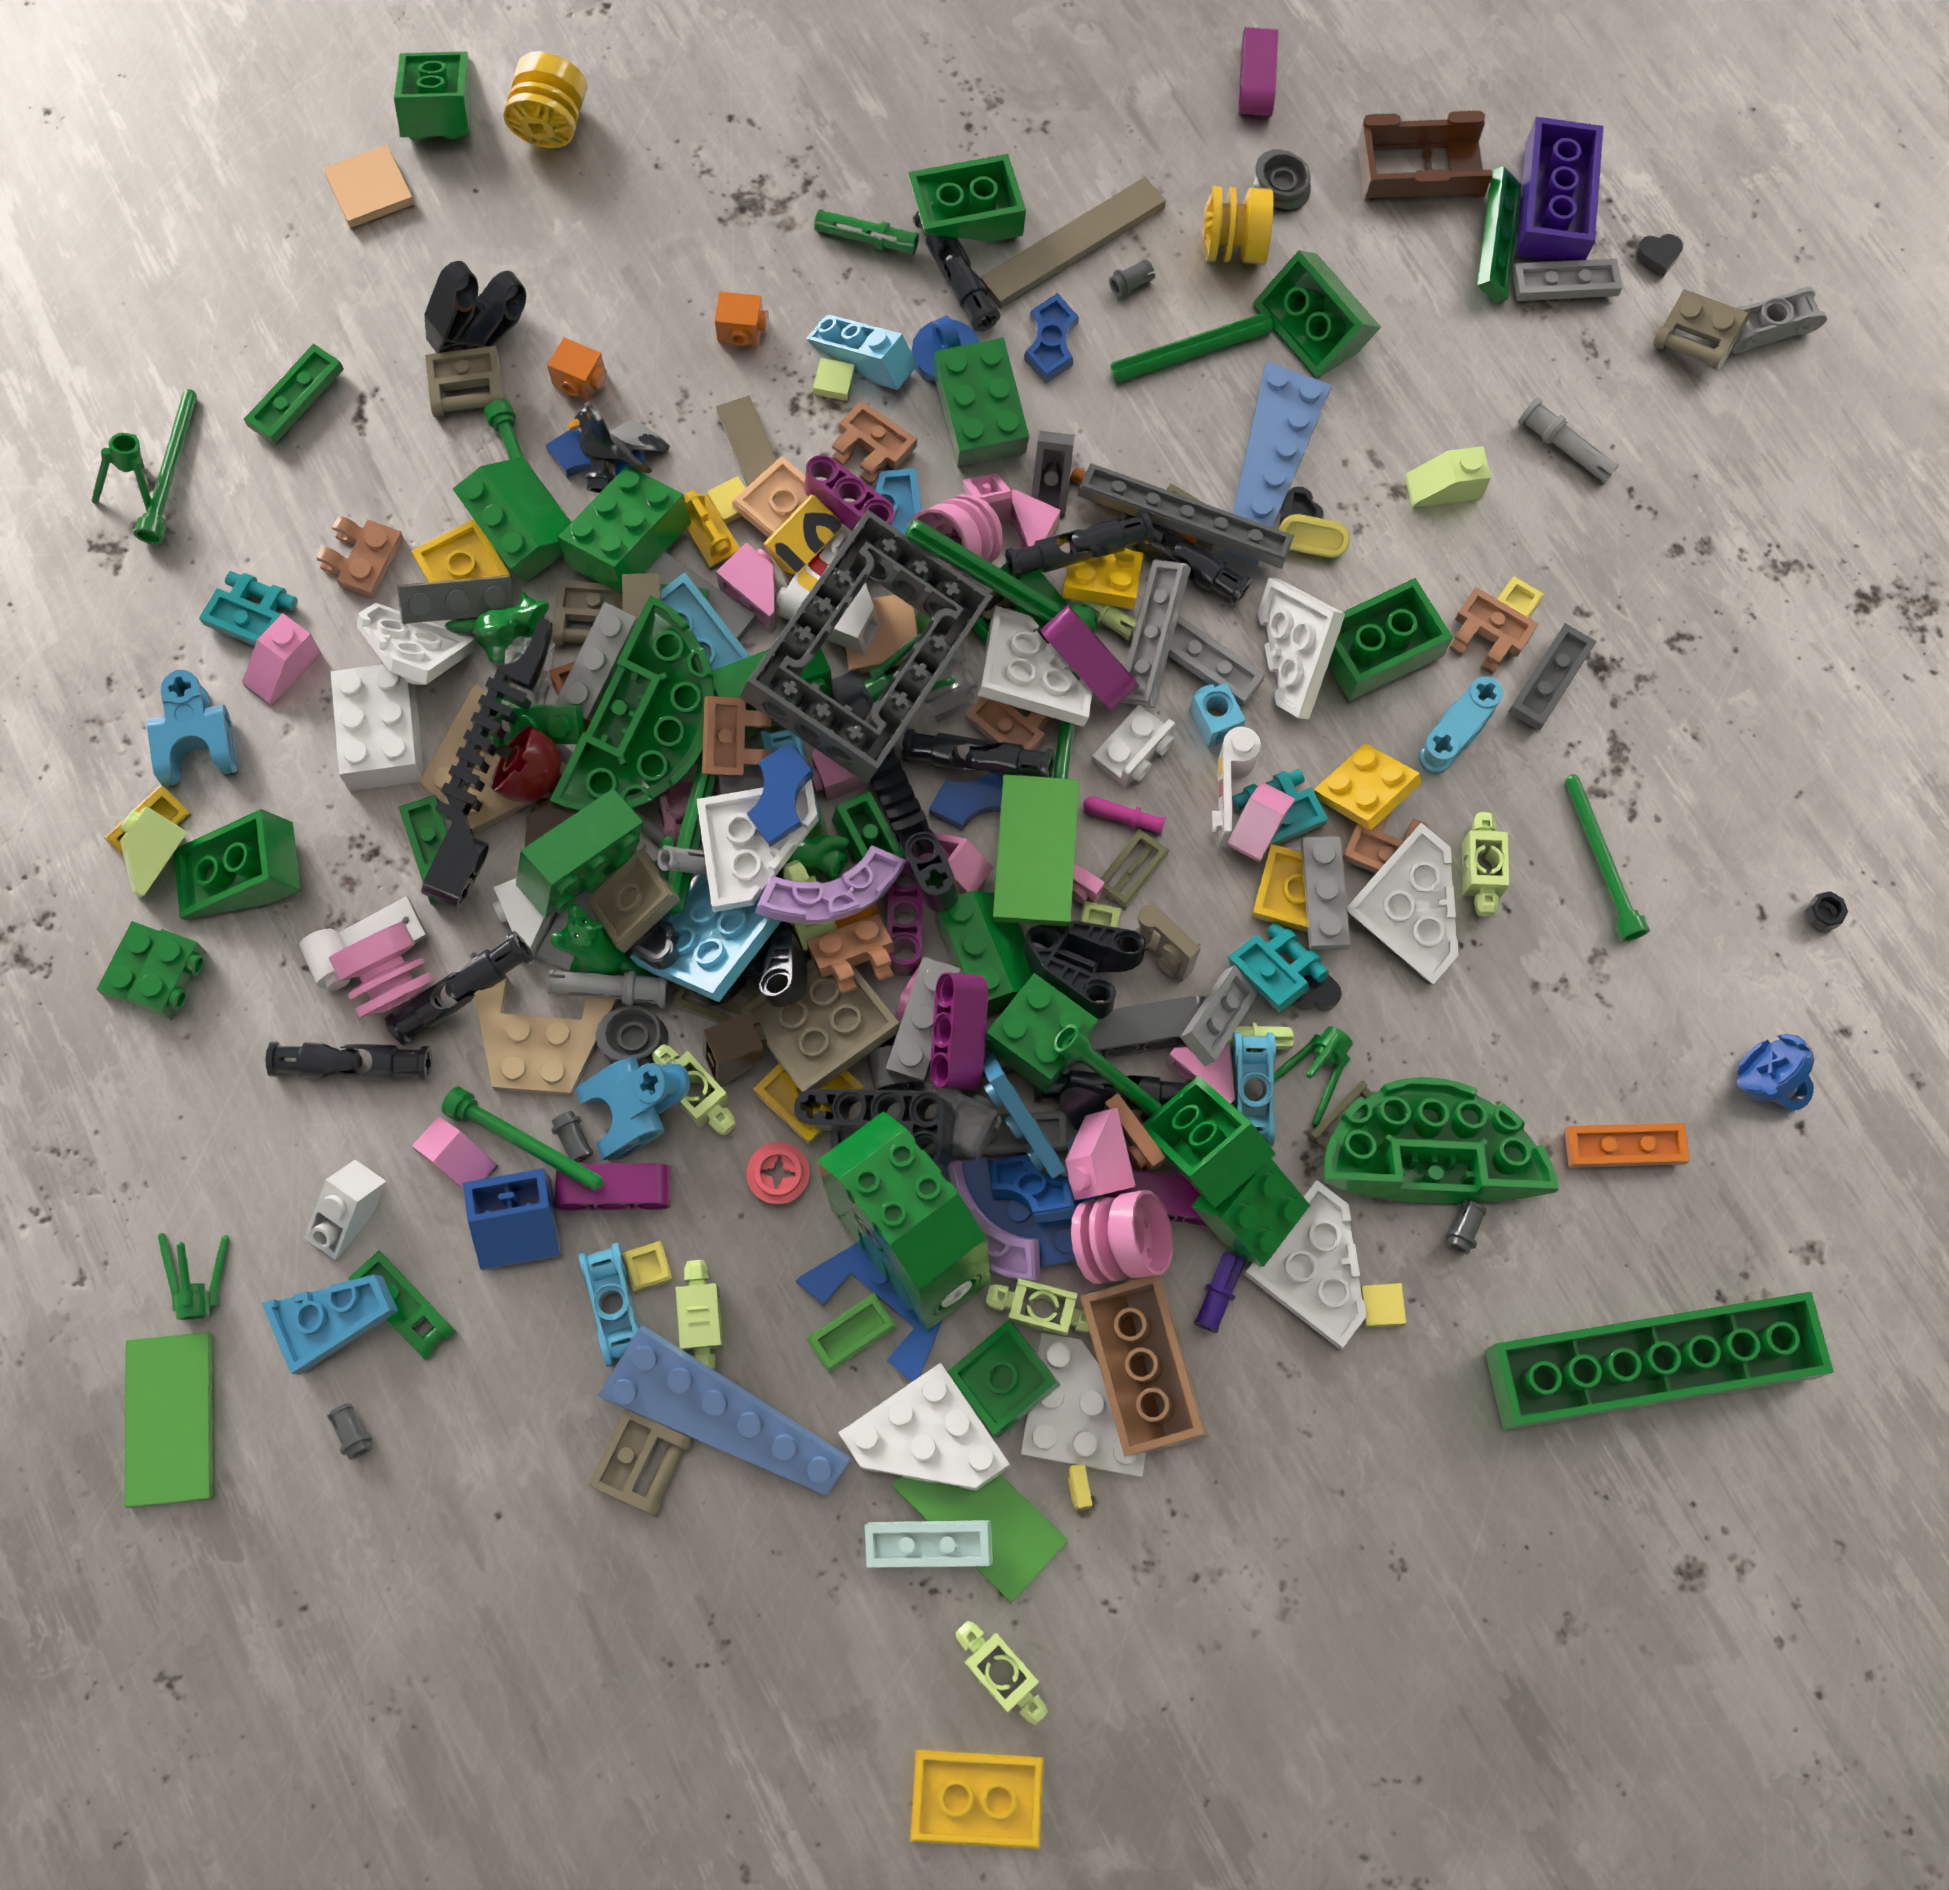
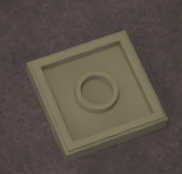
[586,848,680,953]

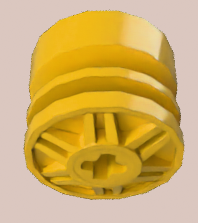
[503,52,587,148]
[1202,185,1273,265]

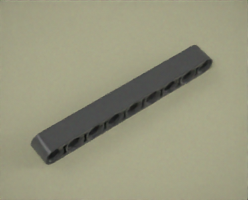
[868,995,1206,1091]

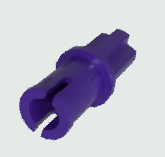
[1194,1252,1245,1333]

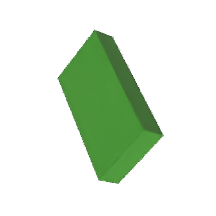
[807,1293,897,1374]

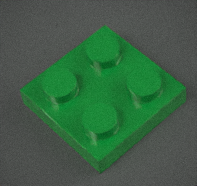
[947,1320,1061,1438]

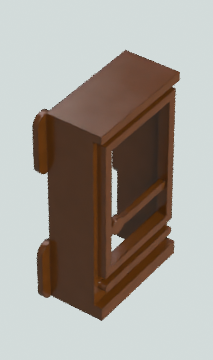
[1357,111,1493,201]

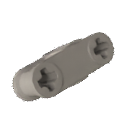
[1732,287,1827,354]

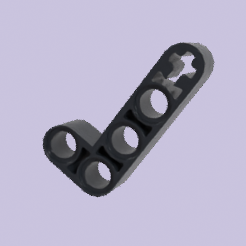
[794,1089,955,1172]

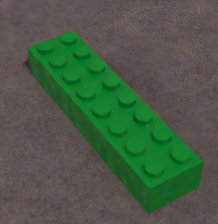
[1485,1291,1834,1431]

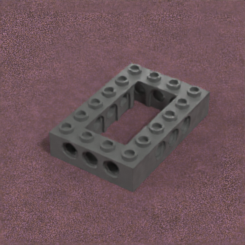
[739,510,993,783]

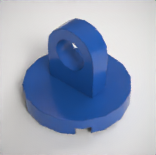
[912,315,980,382]
[1736,1034,1815,1111]

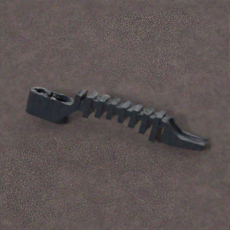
[421,617,553,909]
[832,669,959,912]

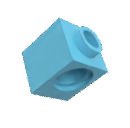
[1189,683,1246,748]

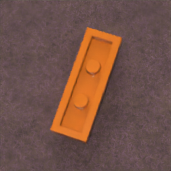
[1564,1123,1690,1168]

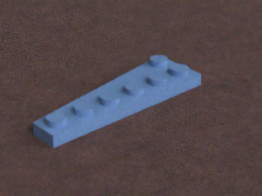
[1224,361,1332,565]
[598,1325,851,1496]

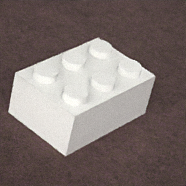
[331,664,424,792]

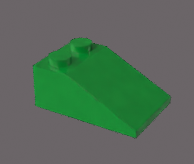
[394,51,471,140]
[908,154,1026,242]
[174,809,301,920]

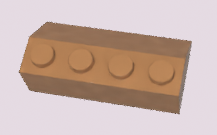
[1080,1275,1209,1457]

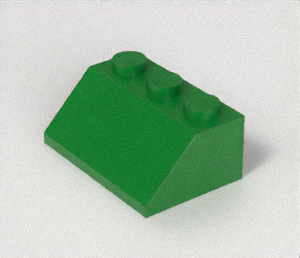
[1253,250,1381,377]
[452,457,571,583]
[936,890,1032,1017]

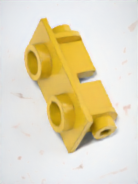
[684,490,740,567]

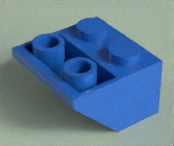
[463,1168,562,1271]

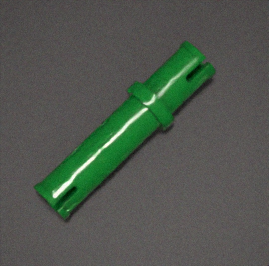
[814,209,919,255]

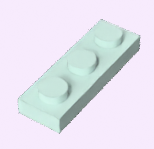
[865,1520,993,1568]

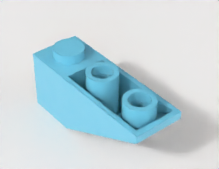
[807,314,918,390]

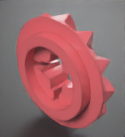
[746,1142,810,1206]

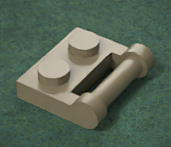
[1653,289,1749,370]
[425,346,504,417]
[551,580,623,646]
[1135,905,1201,982]
[589,1409,694,1517]

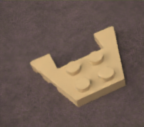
[419,684,567,834]
[474,977,620,1097]

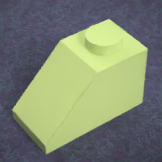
[1405,446,1491,508]
[120,806,187,897]

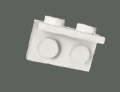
[1091,705,1175,788]

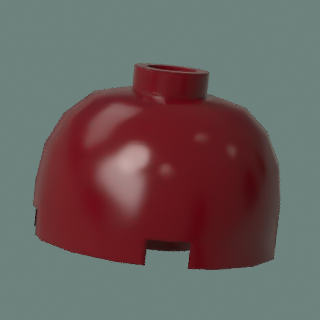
[490,725,562,803]

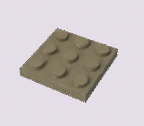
[740,958,900,1093]

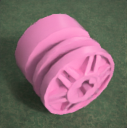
[905,494,1003,576]
[328,921,434,1018]
[1071,1190,1173,1284]

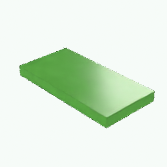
[993,775,1079,927]
[124,1332,213,1508]
[891,1475,1068,1603]

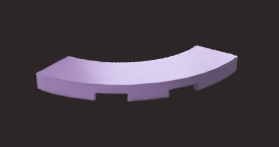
[755,845,907,924]
[942,1161,1041,1281]

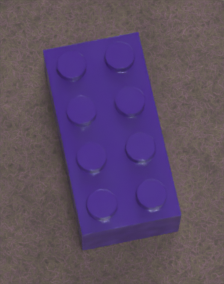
[1516,117,1604,262]

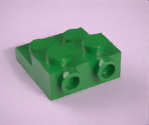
[96,921,206,1020]

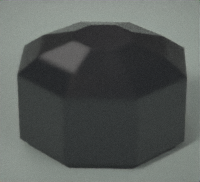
[1805,891,1848,931]

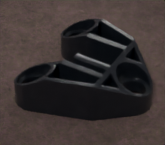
[424,261,527,353]
[691,921,807,1007]
[1024,921,1146,1020]

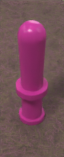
[1083,796,1166,835]

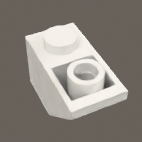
[827,582,882,654]
[492,878,557,966]
[304,1160,387,1260]

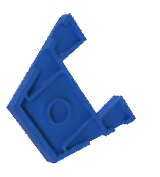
[962,1138,1098,1269]
[796,1243,943,1383]

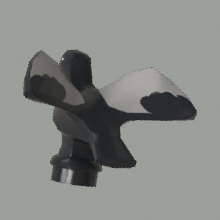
[568,401,670,493]

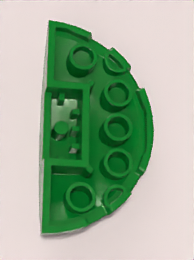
[550,595,714,811]
[1323,1077,1559,1204]

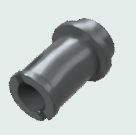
[1109,259,1155,297]
[551,1111,594,1163]
[1446,1200,1487,1254]
[327,1403,372,1460]

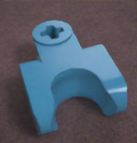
[147,670,238,787]
[575,1058,690,1161]

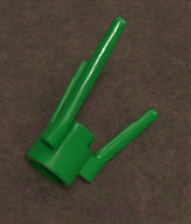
[91,432,151,512]
[864,632,956,703]
[1274,1026,1353,1127]
[158,1233,229,1320]

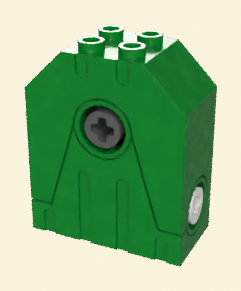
[816,1111,991,1331]

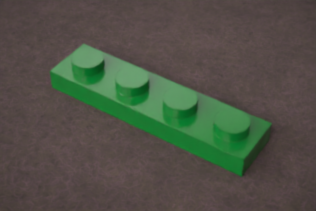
[1477,166,1522,303]

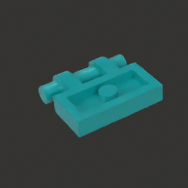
[199,571,298,646]
[1232,769,1328,849]
[1228,922,1329,1013]

